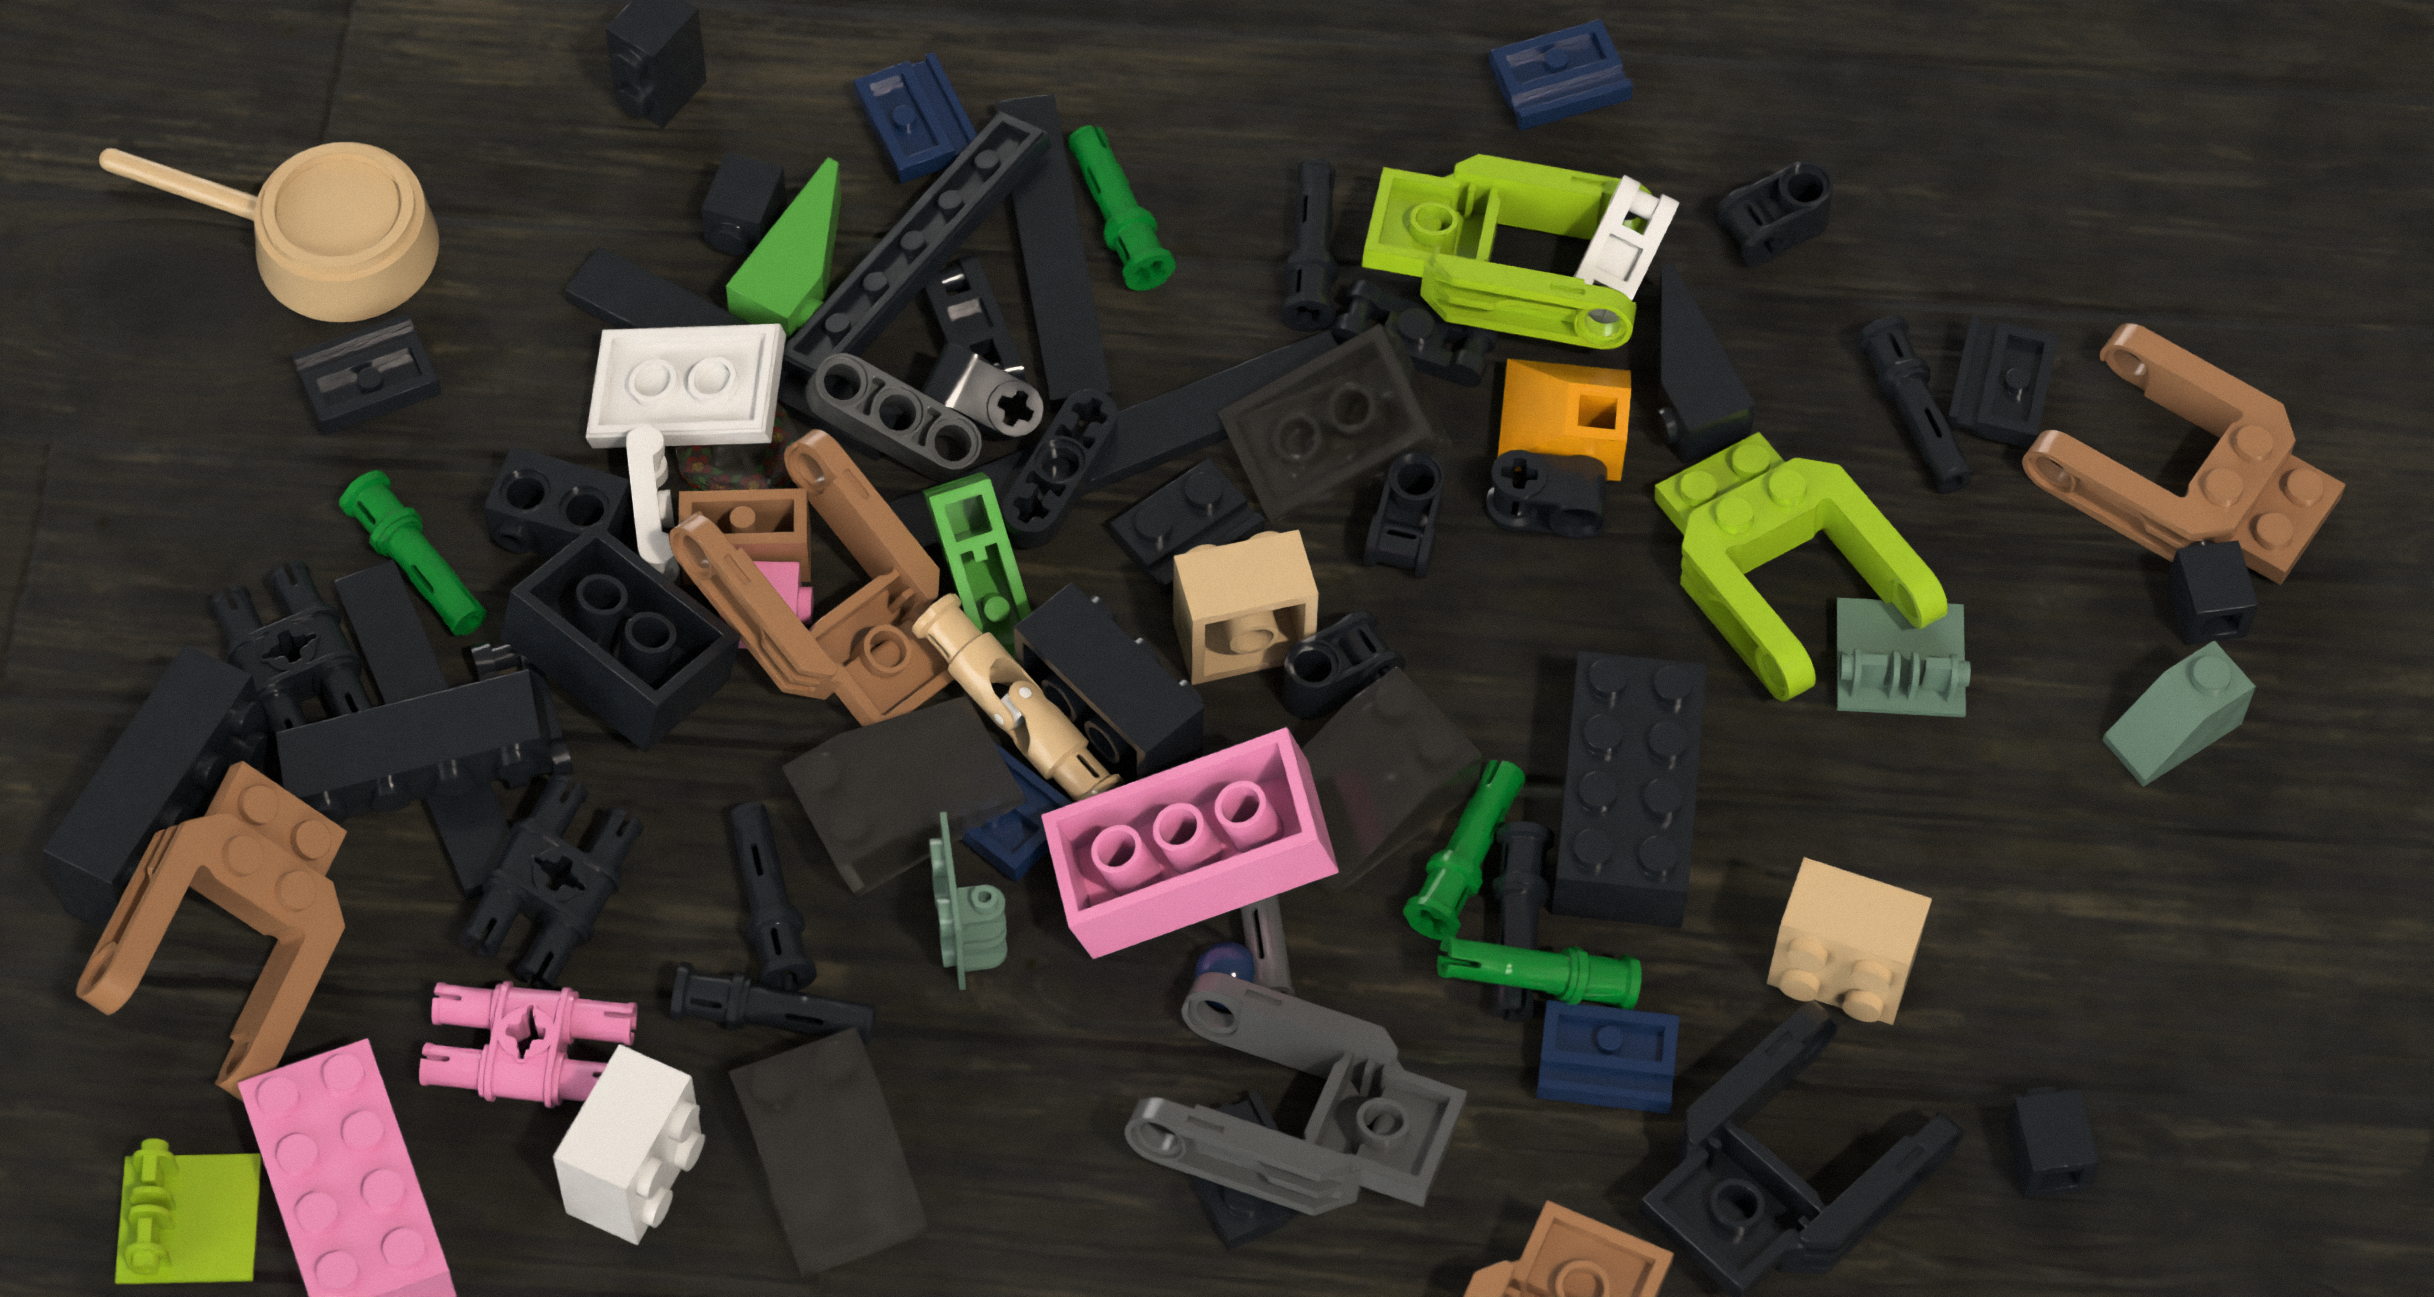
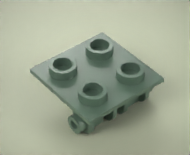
[1836,598,1971,717]
[929,812,1007,990]

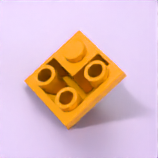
[1498,359,1631,481]

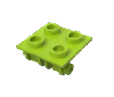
[115,1139,262,1284]

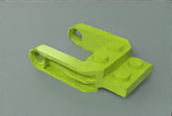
[1362,154,1653,349]
[1655,432,1948,702]

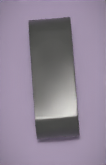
[806,353,982,482]

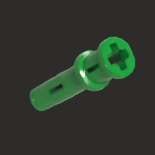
[1068,125,1176,291]
[339,470,488,636]
[1403,760,1526,941]
[1437,935,1641,1010]

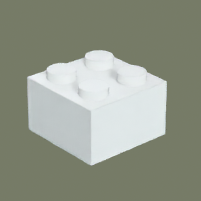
[553,1044,705,1245]

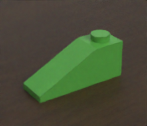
[726,157,841,342]
[922,472,1032,659]

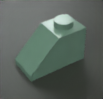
[2102,640,2256,787]

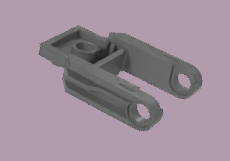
[1125,972,1468,1216]

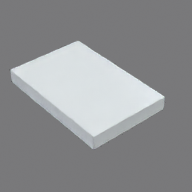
[586,324,786,448]

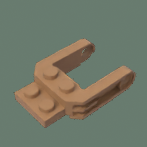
[2022,323,2346,585]
[669,429,956,742]
[76,761,347,1102]
[1464,1200,1674,1297]

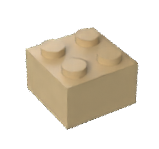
[1173,529,1319,685]
[1767,857,1932,1025]

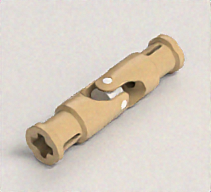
[912,593,1125,803]

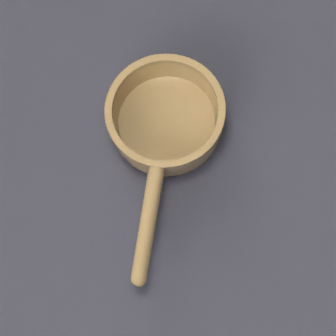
[99,142,439,322]

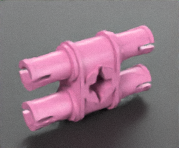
[419,981,637,1108]

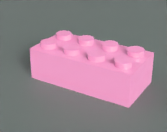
[1041,727,1339,959]
[238,1038,457,1297]

